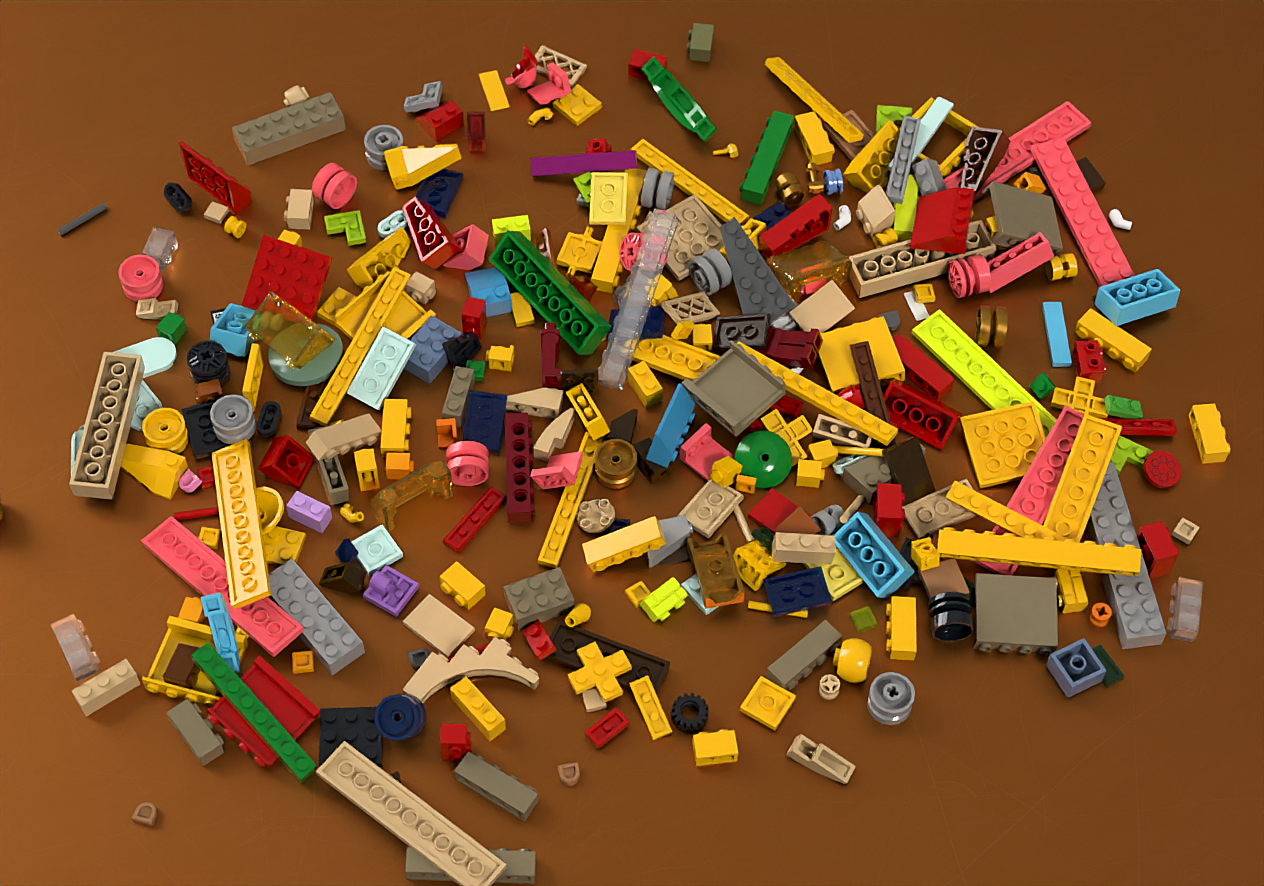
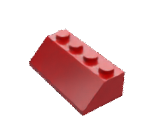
[883,379,962,450]

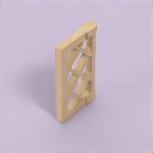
[535,45,587,87]
[661,291,721,324]

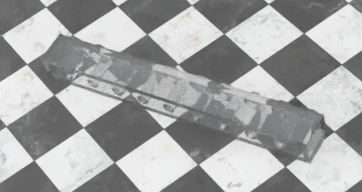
[597,209,679,390]

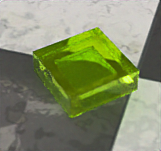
[850,606,877,632]

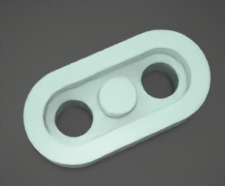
[378,210,408,238]
[832,454,869,476]

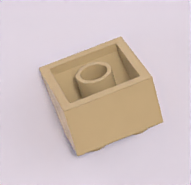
[856,185,895,239]

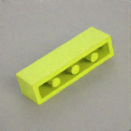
[893,174,920,242]

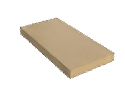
[902,479,977,540]

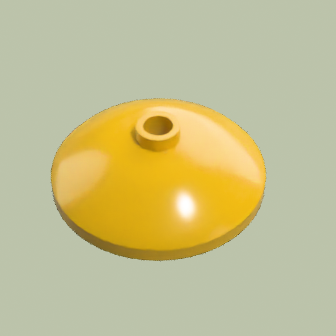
[256,487,284,535]

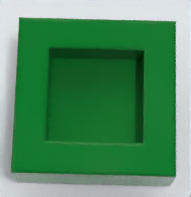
[466,360,486,381]
[1029,373,1056,400]

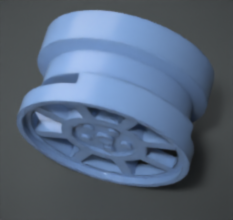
[823,169,843,195]

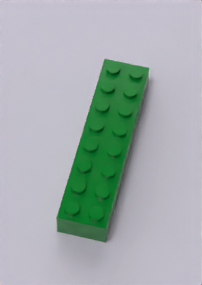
[489,230,612,355]

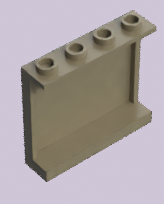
[983,181,1063,256]
[682,340,786,437]
[973,573,1058,655]

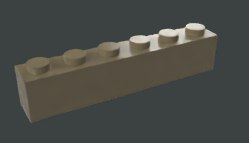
[405,847,536,884]

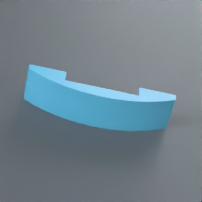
[200,592,240,672]

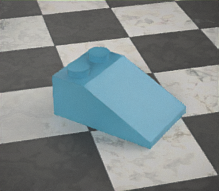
[210,303,262,357]

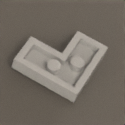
[404,81,443,113]

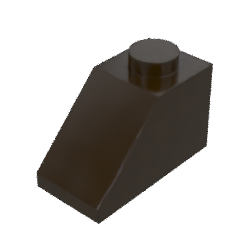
[604,409,638,444]
[319,562,367,594]

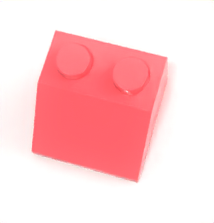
[442,224,489,270]

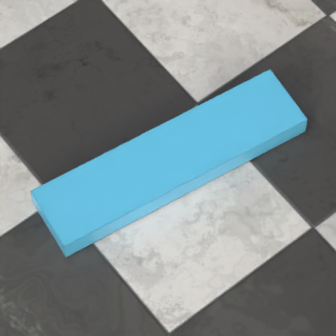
[1042,302,1072,367]

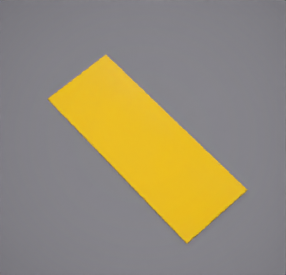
[479,70,510,111]

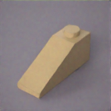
[503,388,563,419]

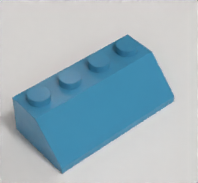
[646,384,696,468]

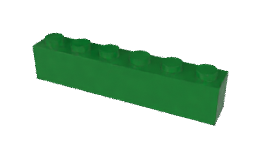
[739,110,794,205]

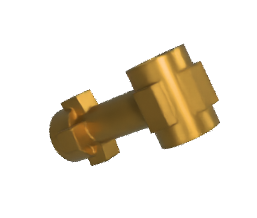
[805,163,823,194]

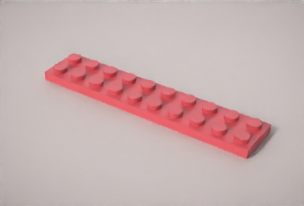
[943,101,1092,202]
[1030,137,1135,287]
[975,405,1084,576]
[141,516,304,657]

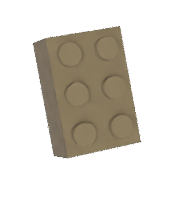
[504,567,574,631]

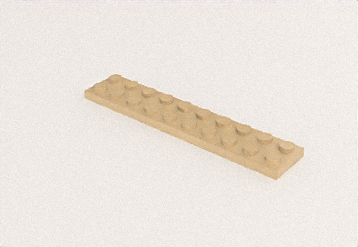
[316,741,507,886]

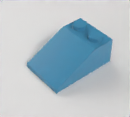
[464,267,512,317]

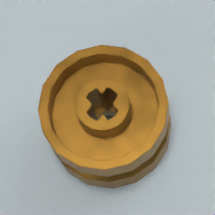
[975,305,1008,348]
[595,439,637,489]

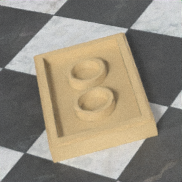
[789,280,855,333]
[677,479,744,538]
[403,594,475,658]

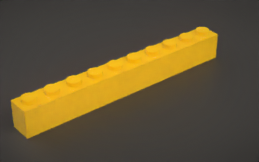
[937,527,1141,577]

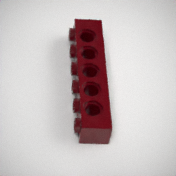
[505,413,535,523]

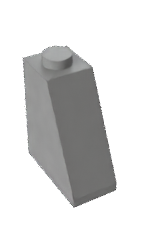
[645,515,693,568]

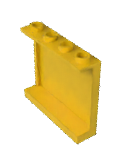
[334,271,436,341]
[815,316,905,396]
[142,616,248,708]

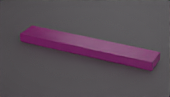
[531,150,638,176]

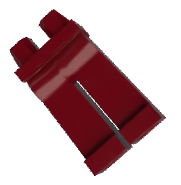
[541,322,561,390]
[755,326,823,369]

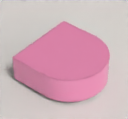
[179,469,203,493]

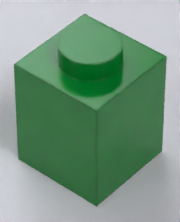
[156,312,187,345]

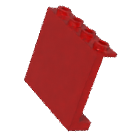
[207,655,320,769]

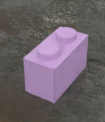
[286,491,332,533]

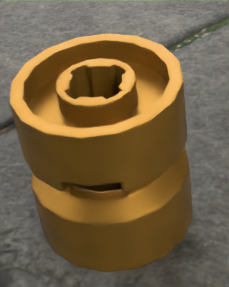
[775,172,806,206]

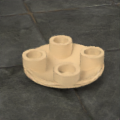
[577,499,615,533]

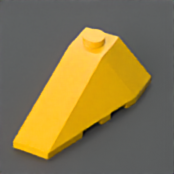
[843,120,900,193]
[384,144,462,190]
[347,227,412,289]
[121,443,189,500]

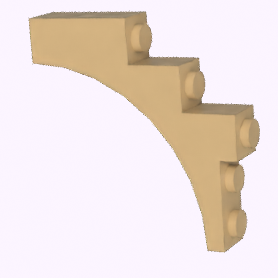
[402,637,539,703]

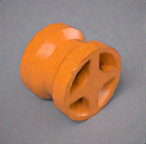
[1089,603,1112,628]

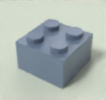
[1046,638,1107,698]

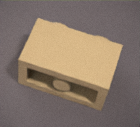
[284,189,314,230]

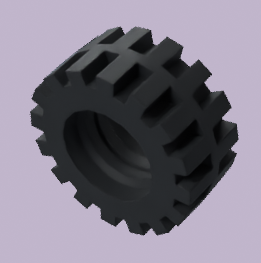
[671,693,709,733]

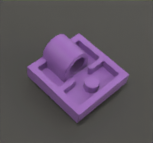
[363,565,419,617]

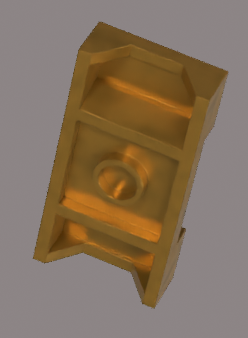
[687,532,745,609]

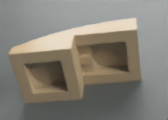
[136,298,179,320]

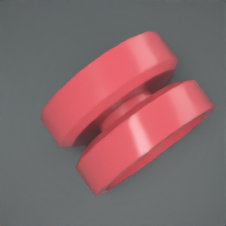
[312,163,357,209]
[118,254,164,302]
[446,441,489,486]

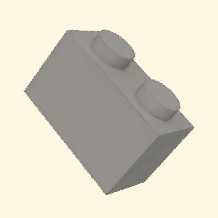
[912,158,947,196]

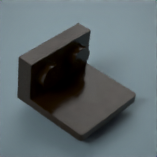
[560,369,599,395]

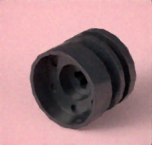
[186,341,231,388]
[928,592,974,642]

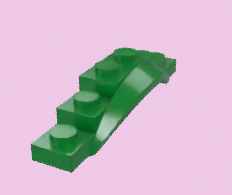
[642,56,718,142]

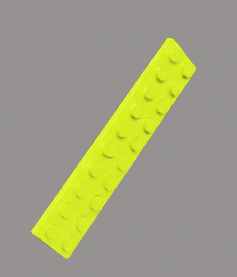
[912,309,1057,438]

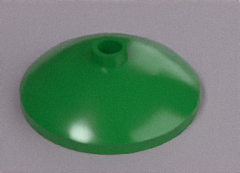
[734,431,792,488]

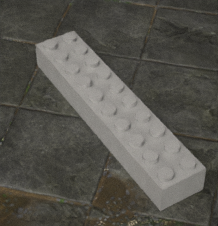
[1086,462,1167,649]

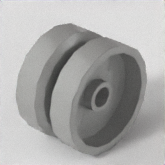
[364,125,403,171]
[641,168,674,211]
[688,248,733,296]
[210,394,256,444]
[867,672,915,725]

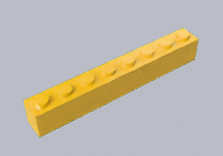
[591,169,647,293]

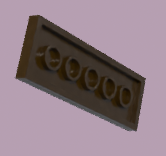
[545,620,670,695]

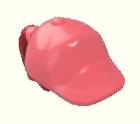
[505,45,538,88]

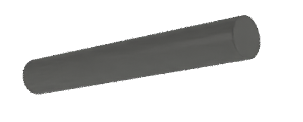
[57,203,107,236]

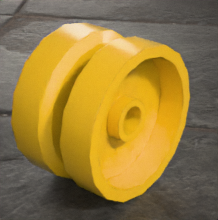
[142,408,189,454]

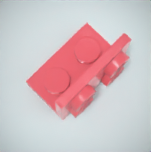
[527,63,571,104]
[680,423,733,481]
[530,452,583,490]

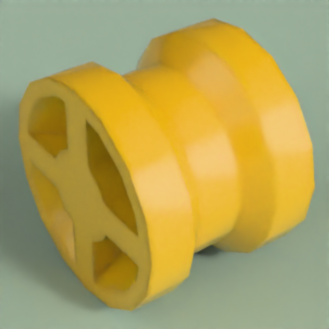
[224,216,247,238]

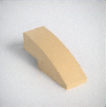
[534,408,575,462]
[786,734,856,784]

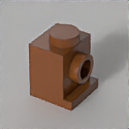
[194,379,223,404]

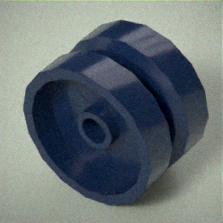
[375,694,426,740]

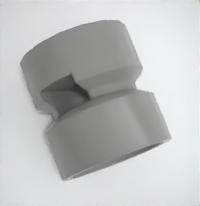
[812,504,845,535]

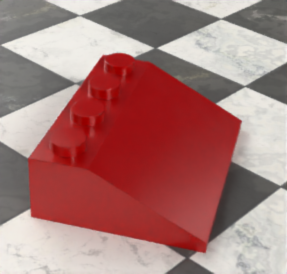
[179,141,252,215]
[910,187,974,254]

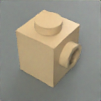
[406,272,436,304]

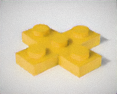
[1051,377,1108,418]
[760,409,813,467]
[568,642,632,703]

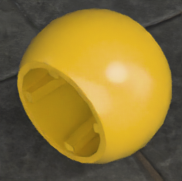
[833,638,872,683]

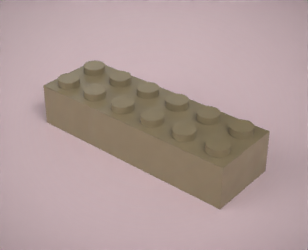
[232,92,346,166]

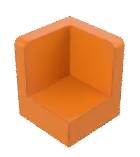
[436,418,457,449]

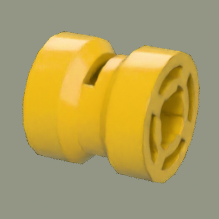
[873,228,898,249]

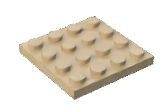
[636,194,724,281]

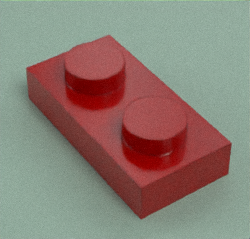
[523,620,557,661]
[585,707,630,749]

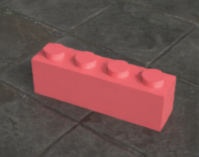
[987,232,1054,293]

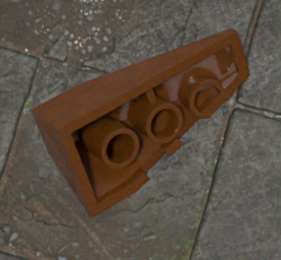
[961,126,1011,193]

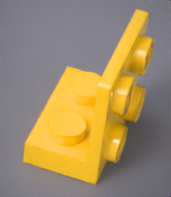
[733,539,786,591]

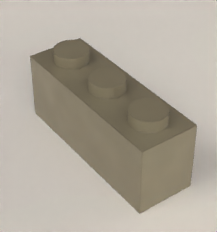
[442,366,475,428]
[166,699,224,766]

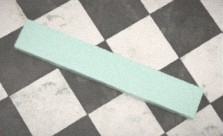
[887,96,954,171]

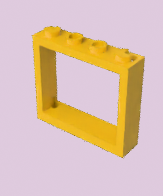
[893,98,978,177]

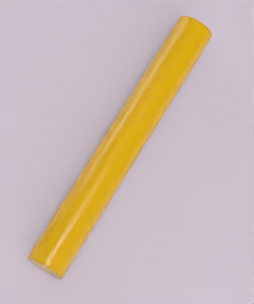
[836,446,885,457]
[748,600,808,618]

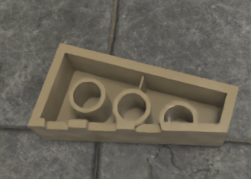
[842,437,926,505]

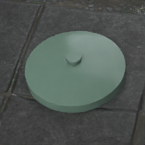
[268,323,344,386]

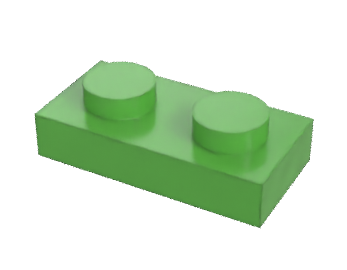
[1104,395,1143,419]

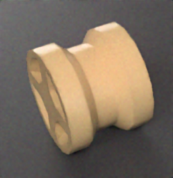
[818,674,840,700]

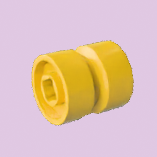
[1045,253,1078,281]

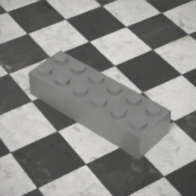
[268,559,365,675]

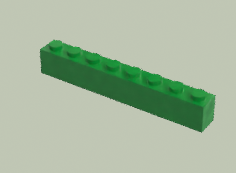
[191,642,317,784]

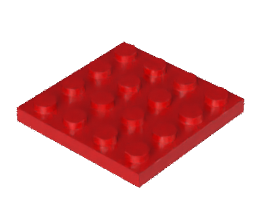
[242,235,333,324]

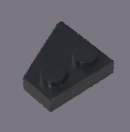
[442,332,482,370]

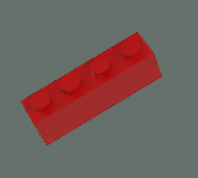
[893,334,955,401]

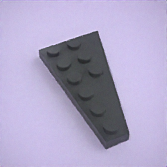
[720,217,796,324]

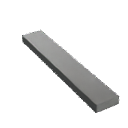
[886,116,921,204]

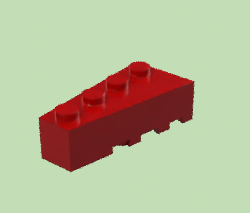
[758,193,833,261]
[402,197,462,269]

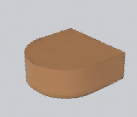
[557,762,580,786]
[132,802,158,827]

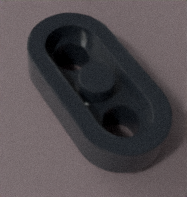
[164,182,192,212]
[256,401,282,437]

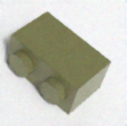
[687,23,714,62]

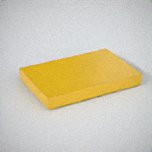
[242,343,264,412]

